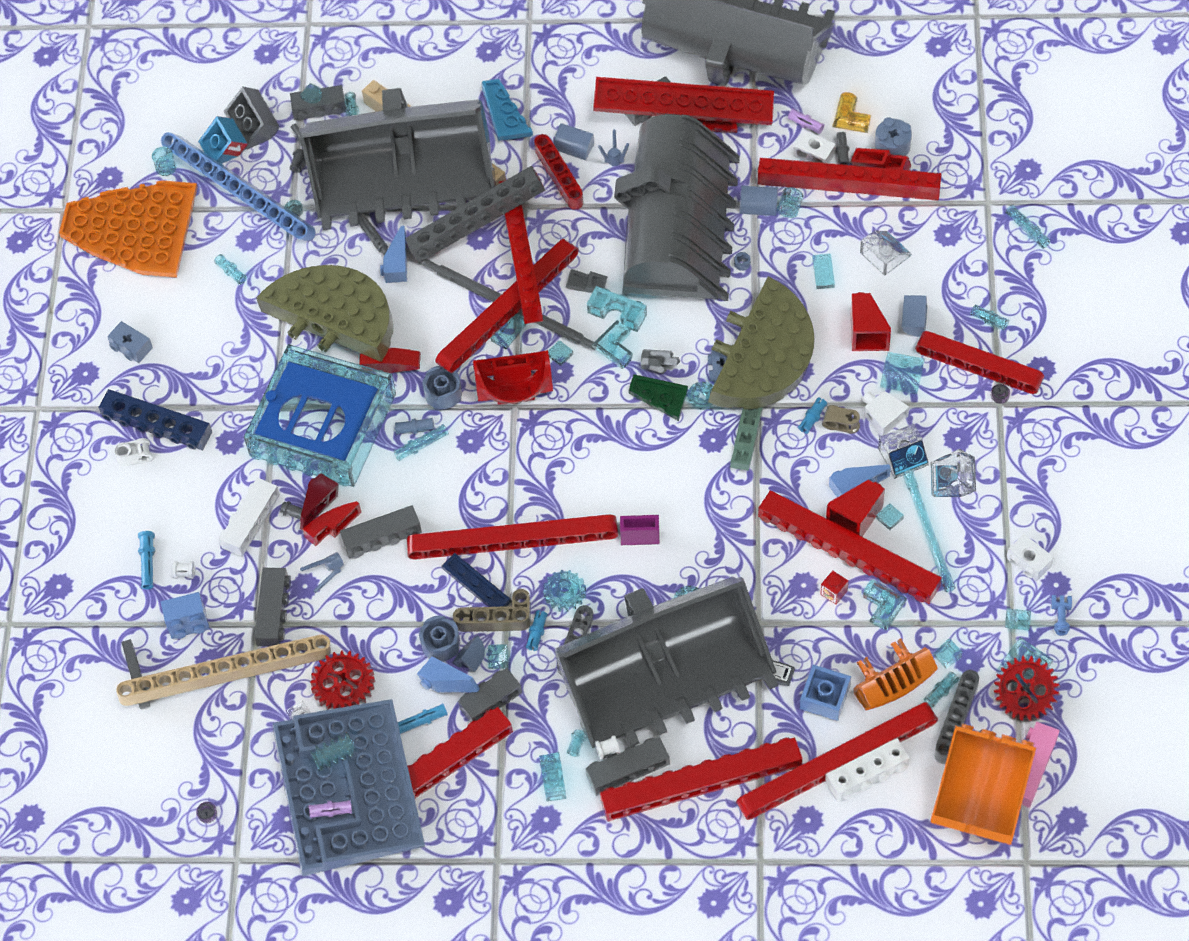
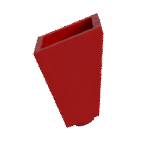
[850,292,891,351]
[826,480,885,537]

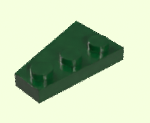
[629,374,688,421]

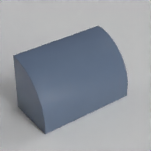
[553,123,594,160]
[740,186,778,216]
[901,295,928,337]

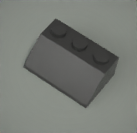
[224,86,280,149]

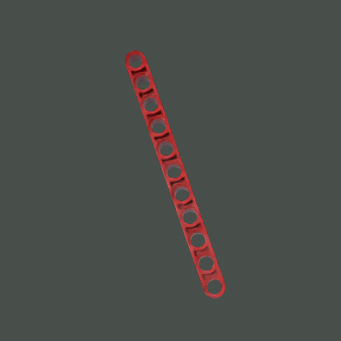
[435,238,579,373]
[406,514,618,560]
[736,702,939,820]

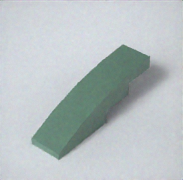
[730,407,763,471]

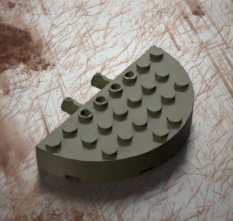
[256,265,393,362]
[708,276,815,409]

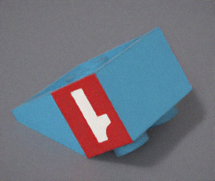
[198,116,248,164]

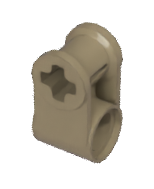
[822,405,860,434]

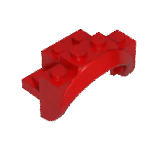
[472,350,553,405]

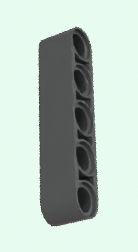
[934,670,980,764]

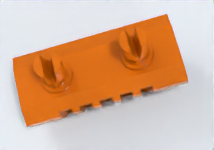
[853,638,938,710]

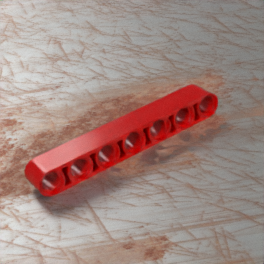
[915,331,1044,394]

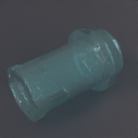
[567,730,586,757]

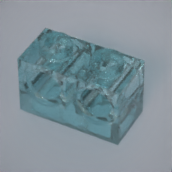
[539,752,567,802]

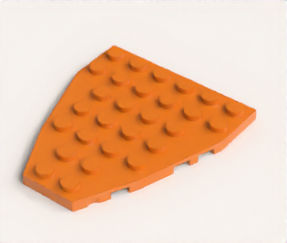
[59,180,198,277]

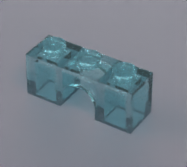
[587,286,647,333]

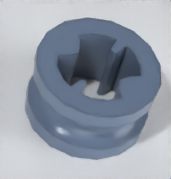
[734,252,751,271]

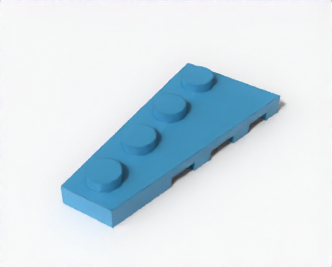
[481,79,533,141]

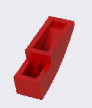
[851,148,912,170]
[359,348,421,374]
[303,501,362,546]

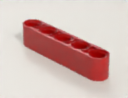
[534,134,584,210]

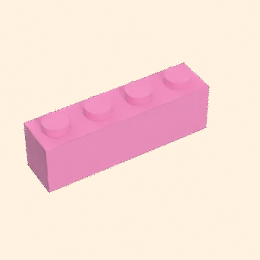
[1022,722,1060,808]

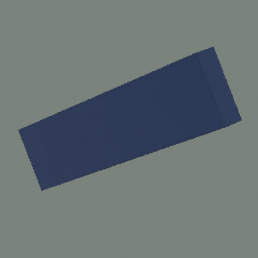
[441,553,511,607]

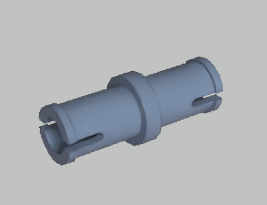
[395,418,434,435]

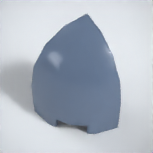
[452,635,485,672]

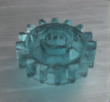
[543,569,586,612]

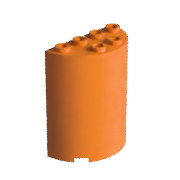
[930,724,1037,845]

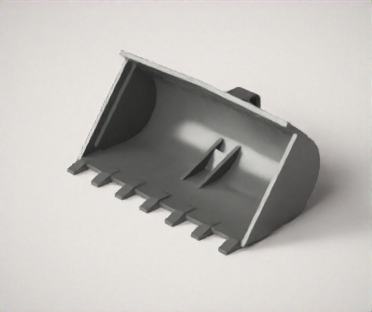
[641,0,835,86]
[299,88,496,230]
[614,114,740,301]
[555,577,778,758]

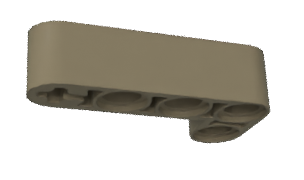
[453,589,531,632]

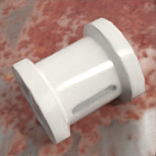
[172,561,196,579]
[595,736,620,759]

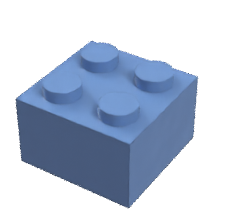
[160,592,210,639]
[800,664,851,721]

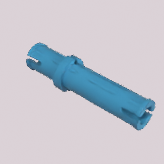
[398,703,448,734]

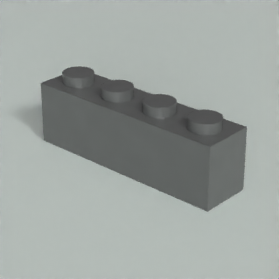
[340,505,422,559]
[254,567,291,647]
[585,736,670,796]

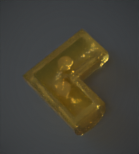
[833,92,872,133]

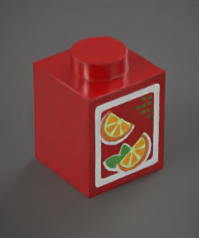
[820,570,849,605]

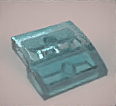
[880,352,925,394]
[996,637,1053,694]

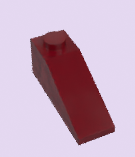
[300,473,339,530]

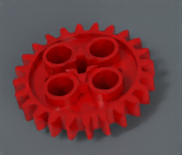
[310,650,375,710]
[994,656,1060,722]

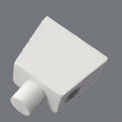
[862,391,909,438]

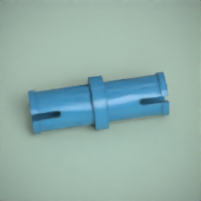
[798,397,827,434]
[526,610,548,651]

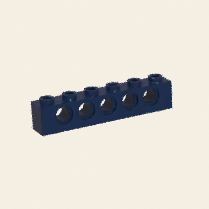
[98,389,212,451]

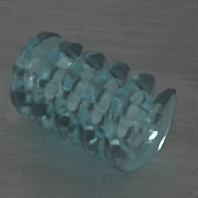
[310,731,356,771]

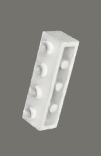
[219,478,280,557]
[826,738,910,802]

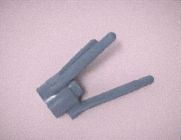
[598,129,629,166]
[300,552,344,593]

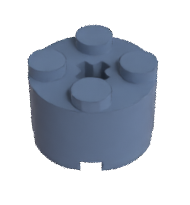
[875,117,912,156]
[422,366,462,411]
[419,615,461,661]

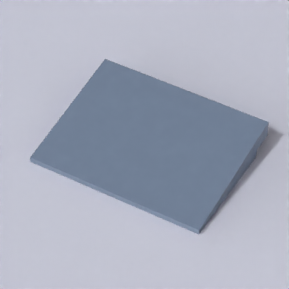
[273,699,425,877]

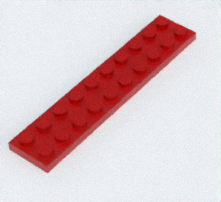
[593,76,774,125]

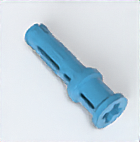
[138,531,155,590]

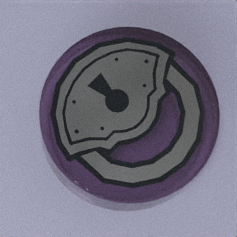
[991,384,1010,404]
[196,802,217,823]

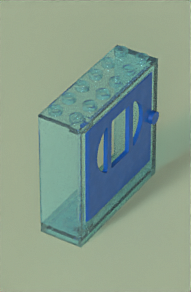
[244,344,396,487]

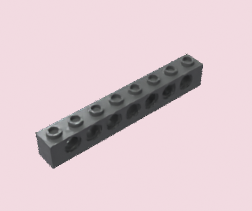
[405,165,545,263]

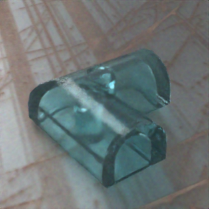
[592,320,633,369]
[863,579,907,631]

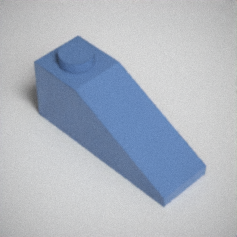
[380,226,407,283]
[829,464,891,497]
[417,657,480,692]

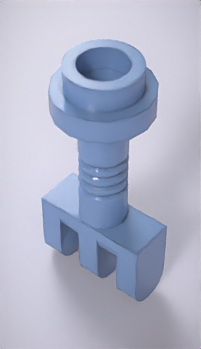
[1051,595,1072,636]

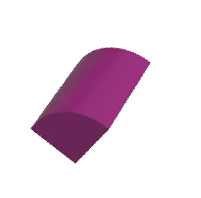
[620,515,660,546]

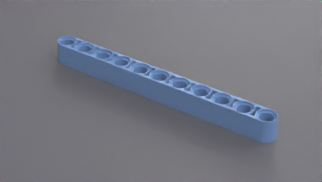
[161,132,316,241]

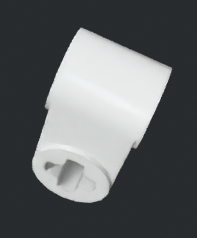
[114,438,153,467]

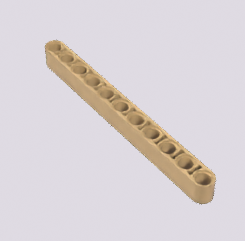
[116,634,331,706]

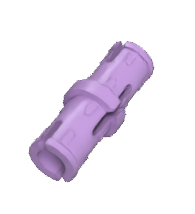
[788,109,824,134]
[309,800,352,818]

